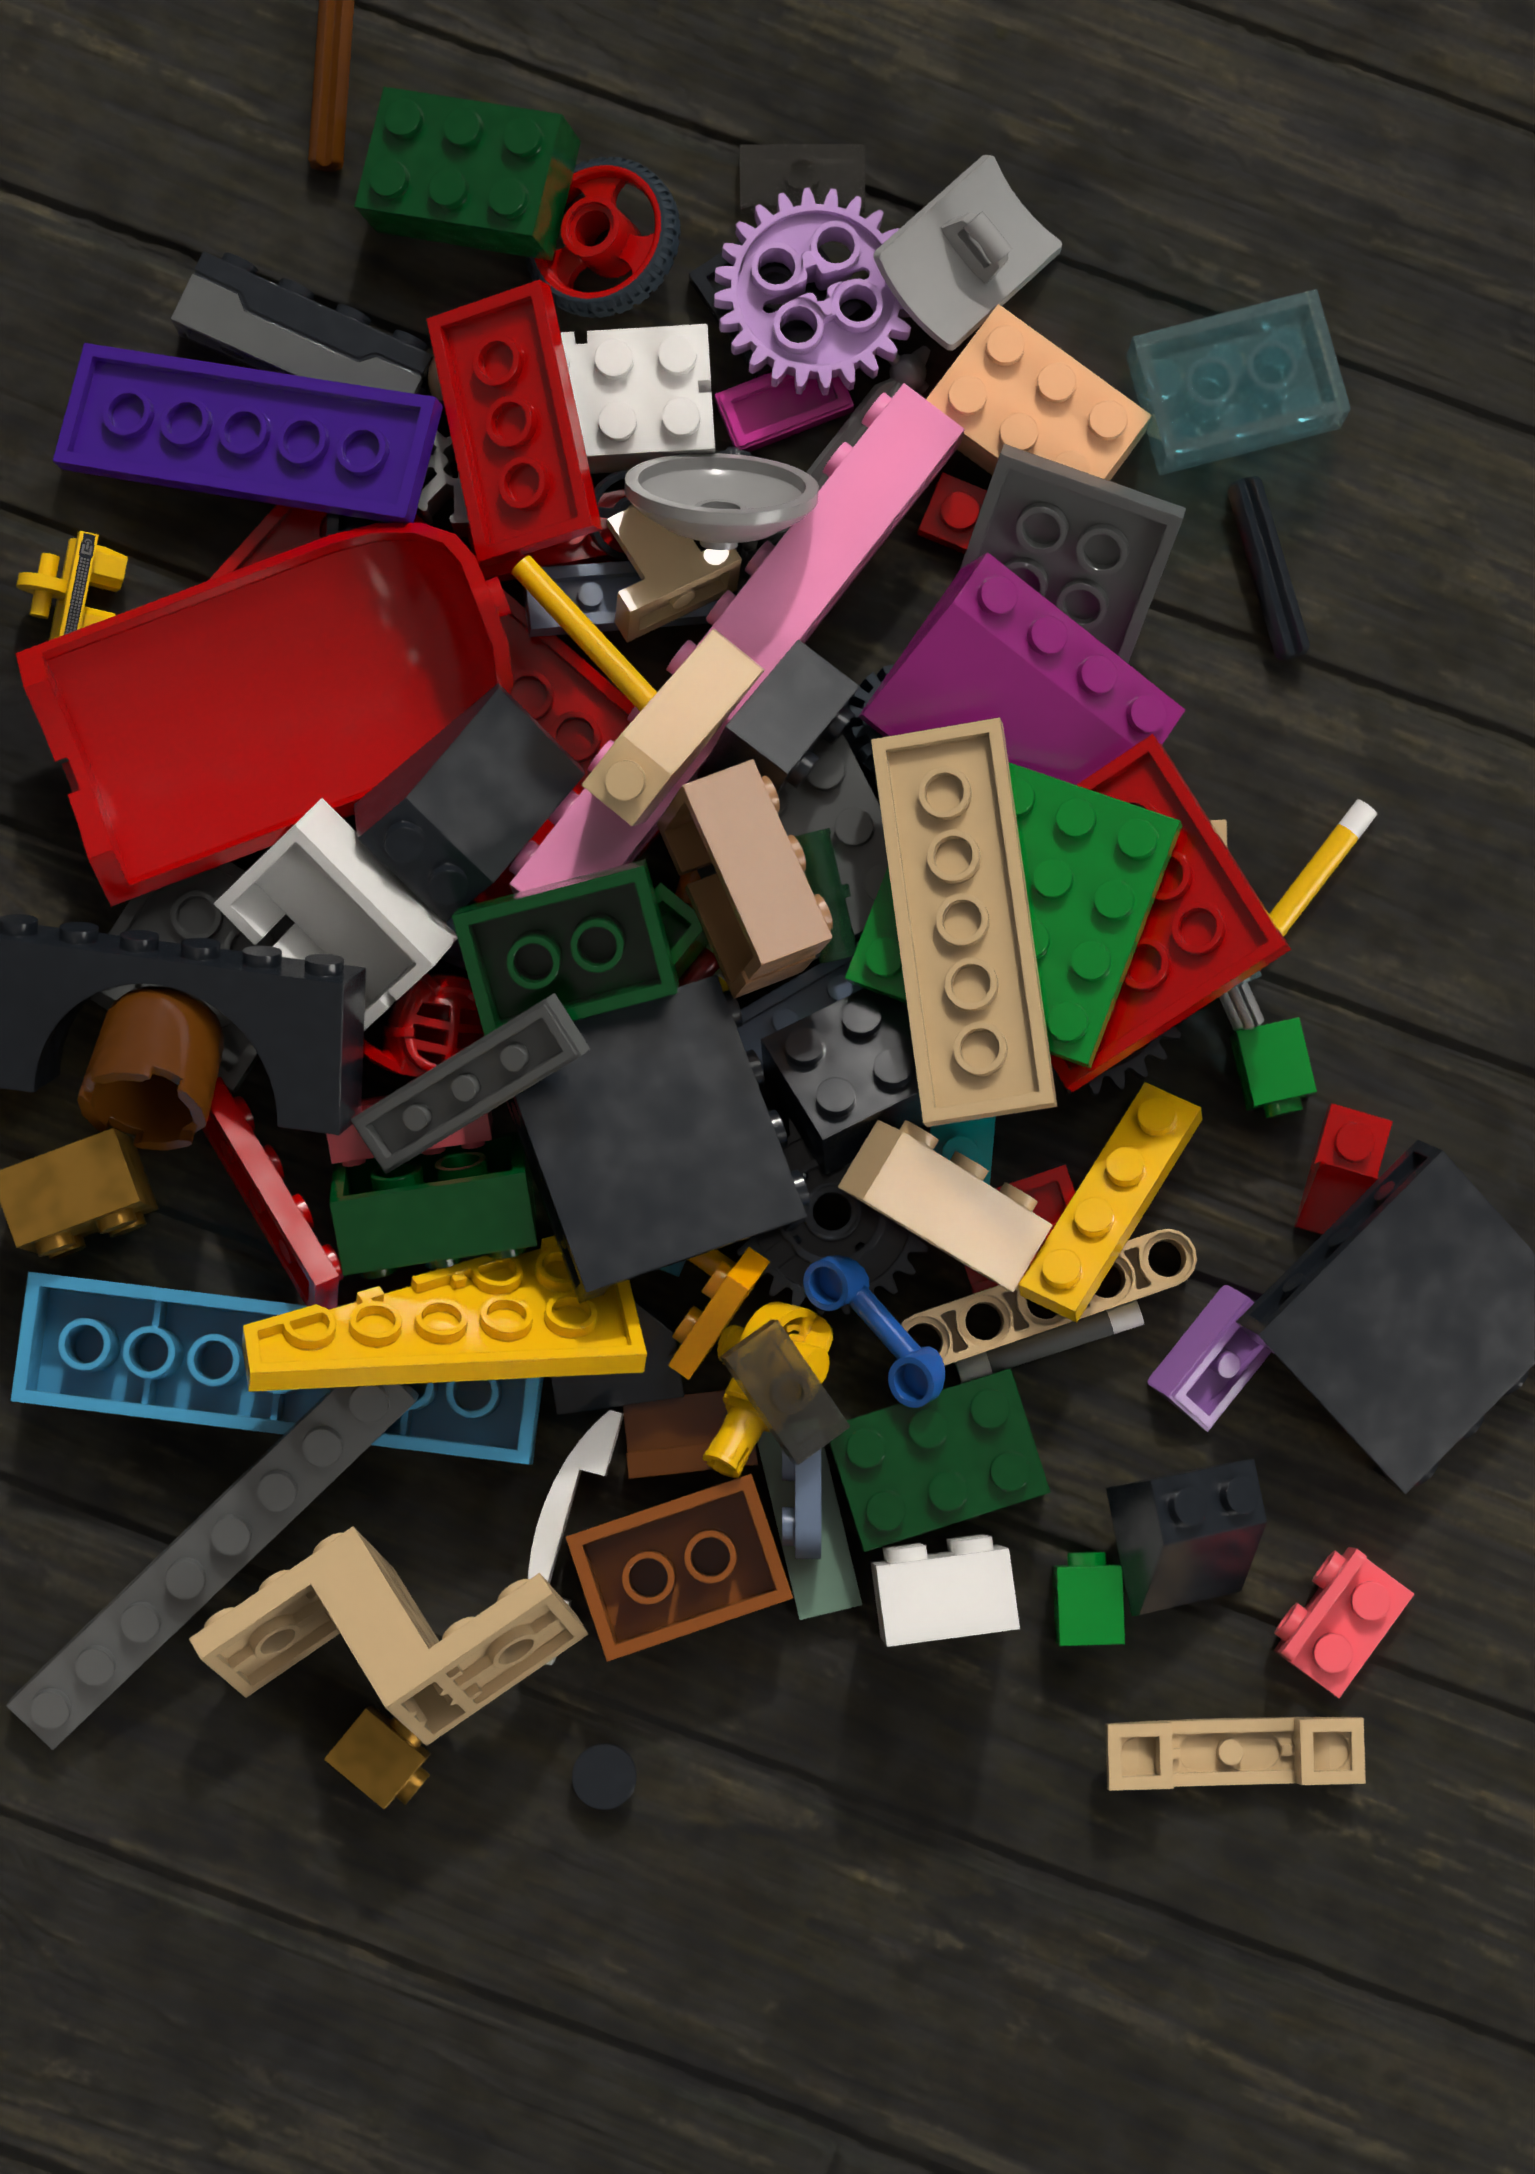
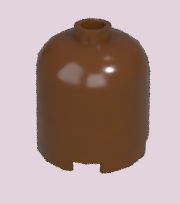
[77,985,224,1151]

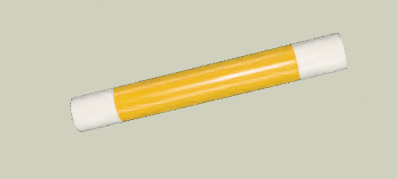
[1269,799,1377,937]

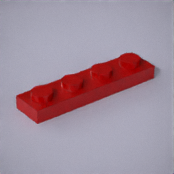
[202,1077,344,1310]

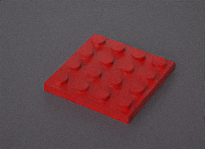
[1050,734,1292,1092]

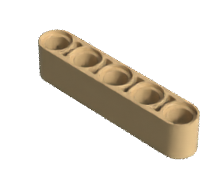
[900,1229,1197,1366]

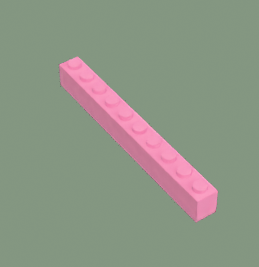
[509,383,965,893]

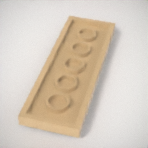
[871,718,1057,1127]

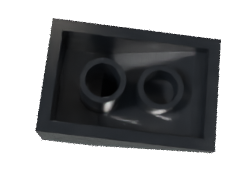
[354,683,585,923]

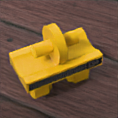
[16,530,128,640]

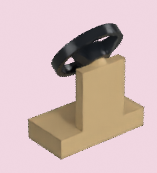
[590,470,742,642]

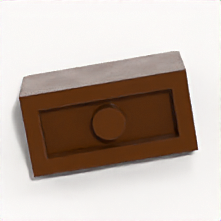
[623,1390,758,1479]

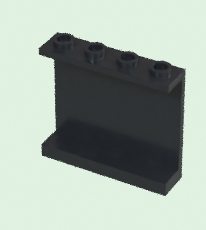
[506,975,810,1303]
[1236,1140,1535,1494]

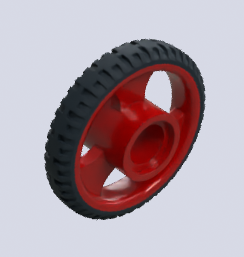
[525,157,681,318]

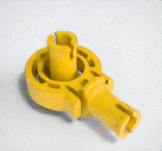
[703,1301,833,1478]

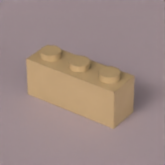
[838,1120,1053,1292]

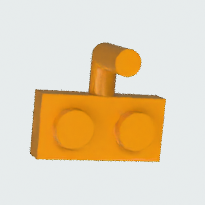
[668,1247,770,1380]

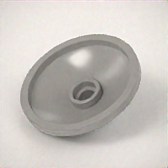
[624,453,819,551]

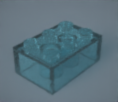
[1126,289,1351,476]

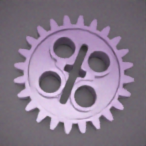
[714,188,911,396]

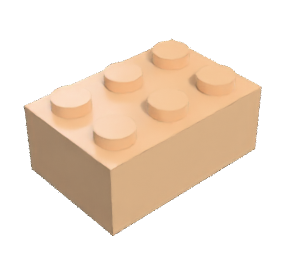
[926,304,1152,481]

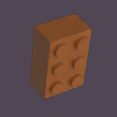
[566,1473,793,1662]

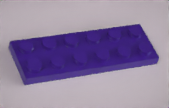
[53,343,443,523]

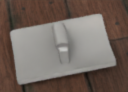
[873,155,1062,350]

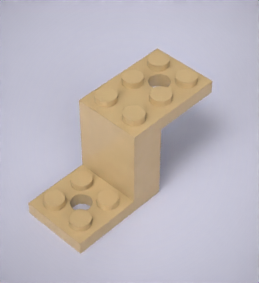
[189,1526,588,1746]

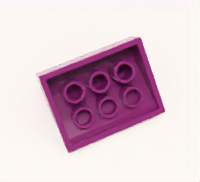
[858,552,1185,785]

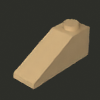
[582,629,765,826]

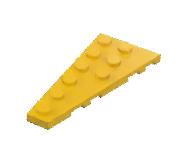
[242,1236,647,1392]

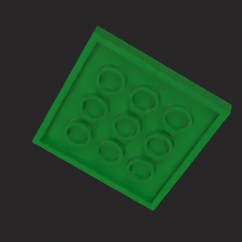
[845,762,1182,1069]

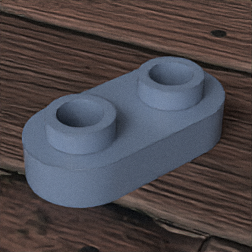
[782,1429,821,1559]

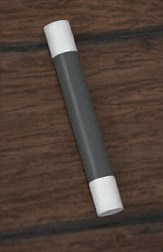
[955,1300,1144,1383]

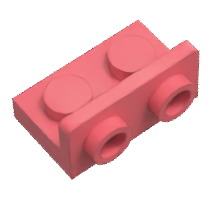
[1273,1547,1414,1698]

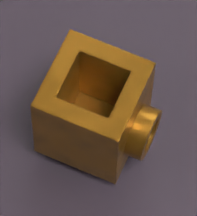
[324,1705,431,1809]

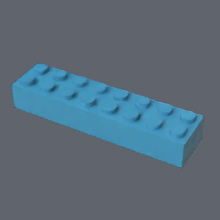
[11,1272,544,1464]

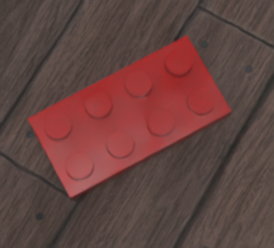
[426,279,603,566]

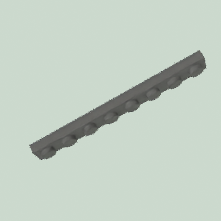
[6,1384,419,1750]

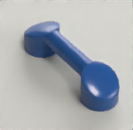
[803,1255,945,1408]

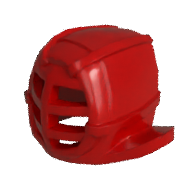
[363,973,484,1077]

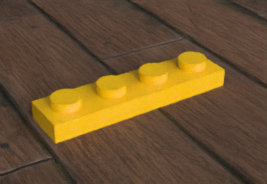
[1018,1082,1202,1323]

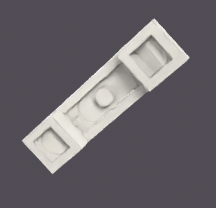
[528,1410,624,1665]

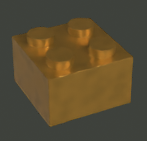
[0,1128,159,1260]

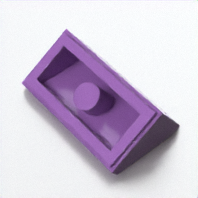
[1147,1285,1271,1432]

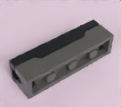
[171,251,433,395]

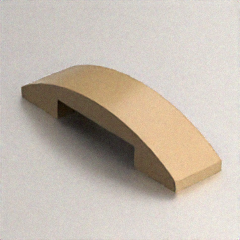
[1105,1717,1366,1791]

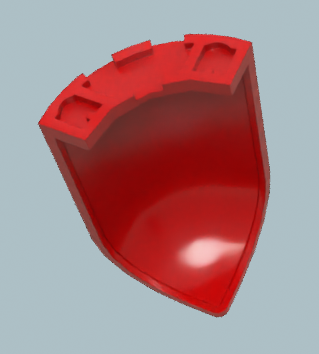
[16,523,514,907]

